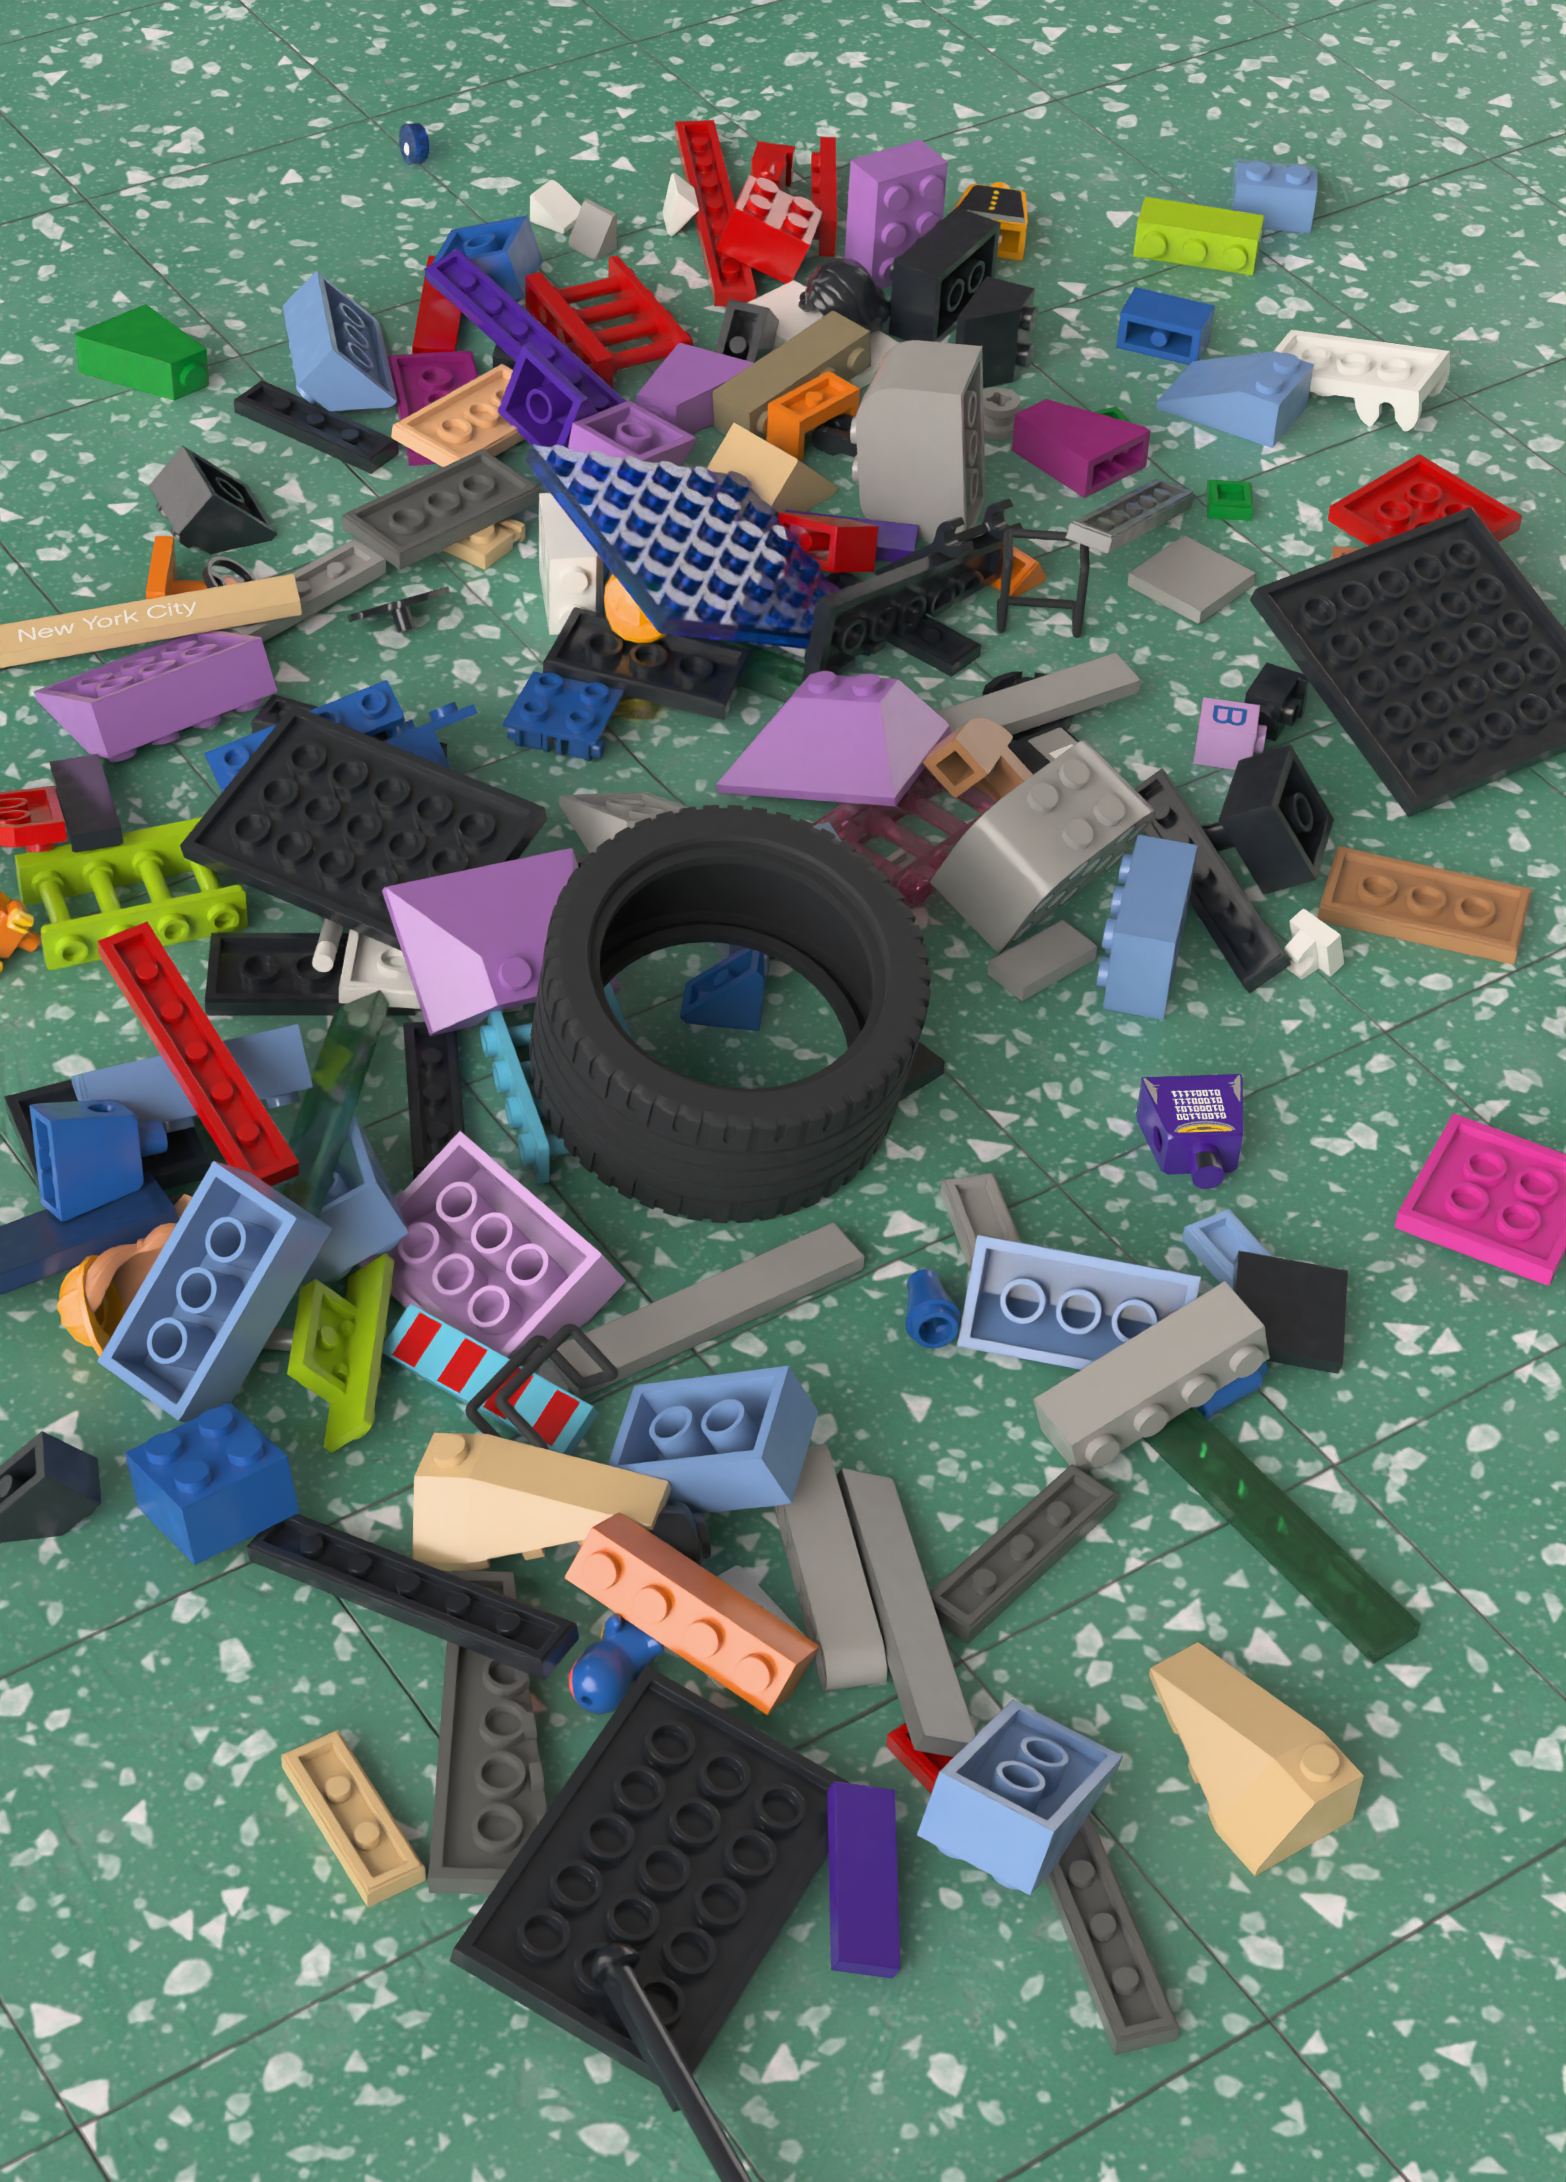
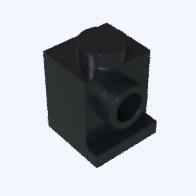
[1245,662,1310,741]

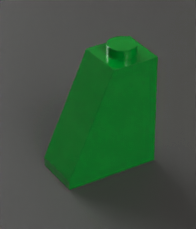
[74,304,209,401]

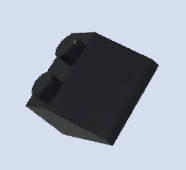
[955,276,1038,388]
[149,446,277,555]

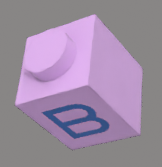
[1193,697,1267,770]

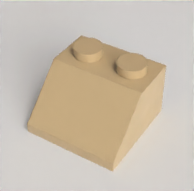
[707,423,838,519]

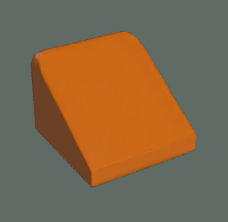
[989,546,1047,597]

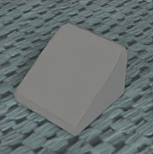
[568,199,617,260]

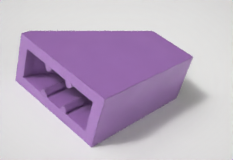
[636,343,754,435]

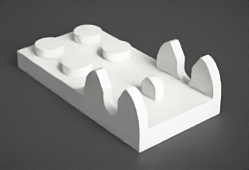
[1274,330,1450,431]

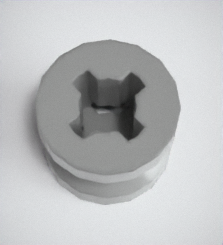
[983,387,1020,440]

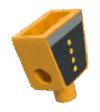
[951,182,1028,261]

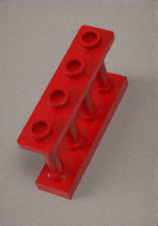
[525,255,694,388]

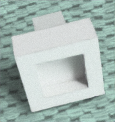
[1284,908,1344,980]

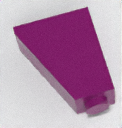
[1011,399,1151,498]

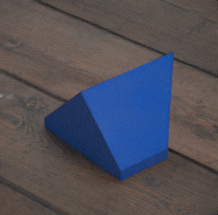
[680,947,770,1031]

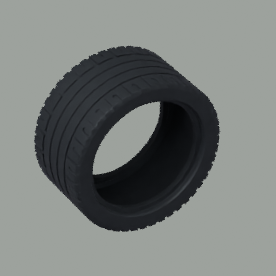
[529,805,931,1223]

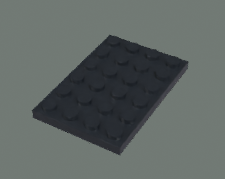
[180,705,547,951]
[450,1665,850,2086]

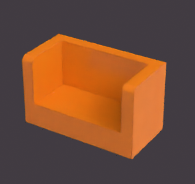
[766,371,860,462]

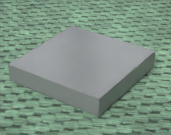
[1127,535,1256,624]

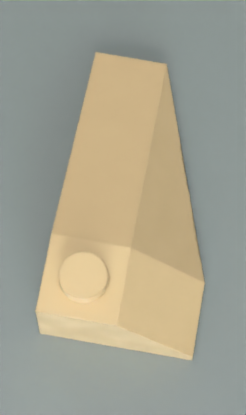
[412,1433,672,1571]

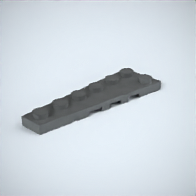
[428,1570,547,1894]

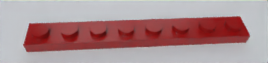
[675,120,756,307]

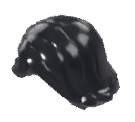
[798,258,890,333]

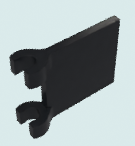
[875,499,1023,576]

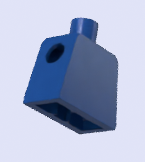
[30,1099,168,1221]

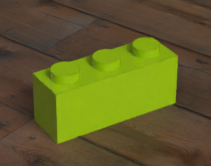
[1133,197,1265,276]

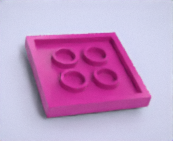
[1394,1113,1566,1286]

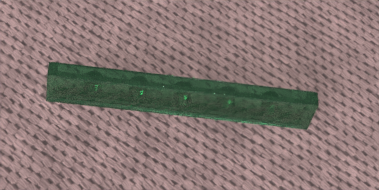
[1142,1407,1421,1664]

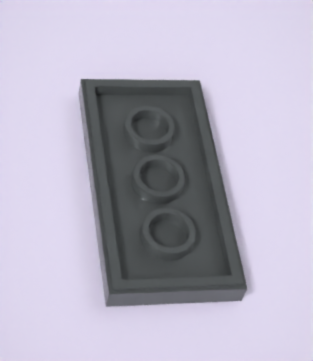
[342,449,540,570]

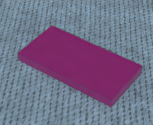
[387,351,496,466]

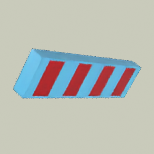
[382,1303,599,1456]

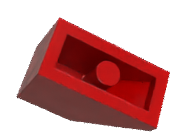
[774,512,879,573]

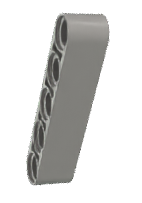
[773,1444,887,1691]

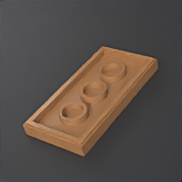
[1317,846,1532,965]

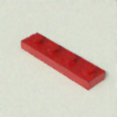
[811,136,837,257]

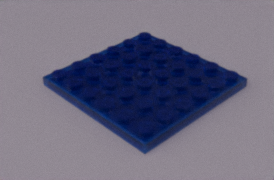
[525,445,871,656]

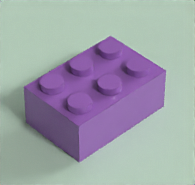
[845,140,948,289]

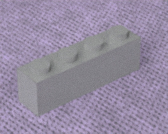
[1033,1281,1270,1473]

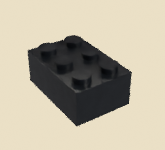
[888,207,1000,342]

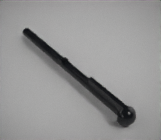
[591,1943,753,2182]

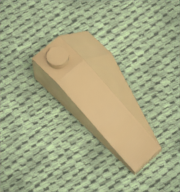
[1149,1642,1364,1876]

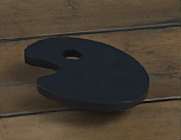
[347,586,450,633]

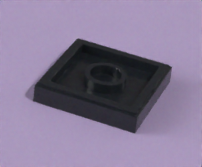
[1232,1251,1348,1374]

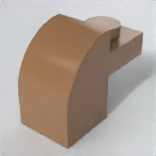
[922,717,1033,806]

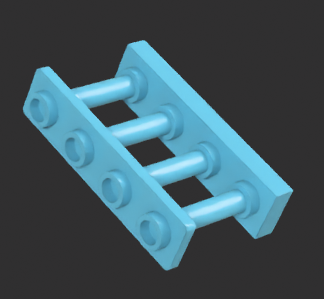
[480,983,632,1184]

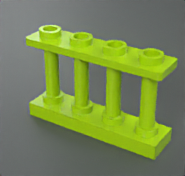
[14,817,248,970]

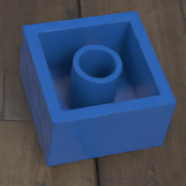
[125,1402,299,1565]

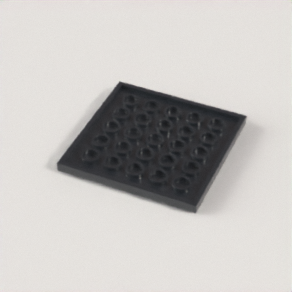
[1250,507,1566,817]

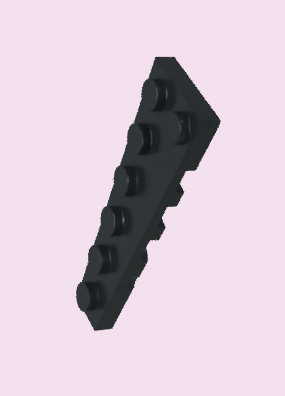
[802,534,1004,682]

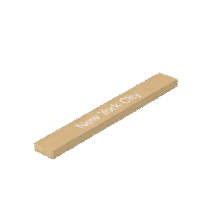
[0,574,302,668]

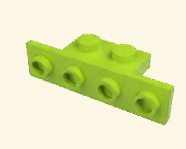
[287,1253,395,1453]

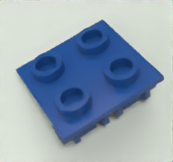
[503,671,624,761]

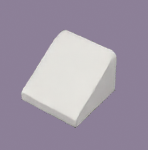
[663,173,699,237]
[530,180,582,234]

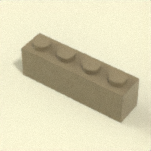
[712,311,871,440]

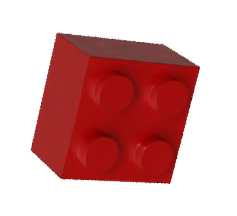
[716,175,823,284]

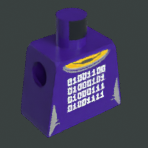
[1136,1074,1243,1189]

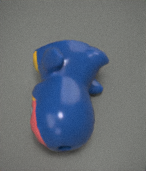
[568,1614,665,1714]

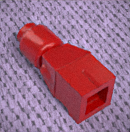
[750,141,795,192]

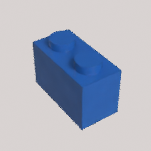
[1116,287,1215,365]

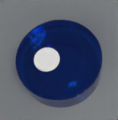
[399,123,429,165]

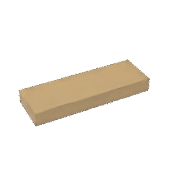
[281,1730,426,1907]

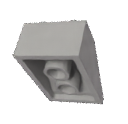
[559,792,688,853]

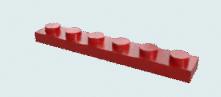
[98,921,299,1187]

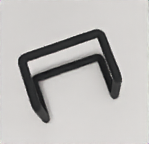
[996,529,1090,638]
[465,1324,618,1450]

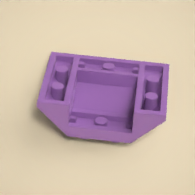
[716,671,951,806]
[382,848,620,1036]

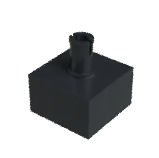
[1202,745,1334,895]

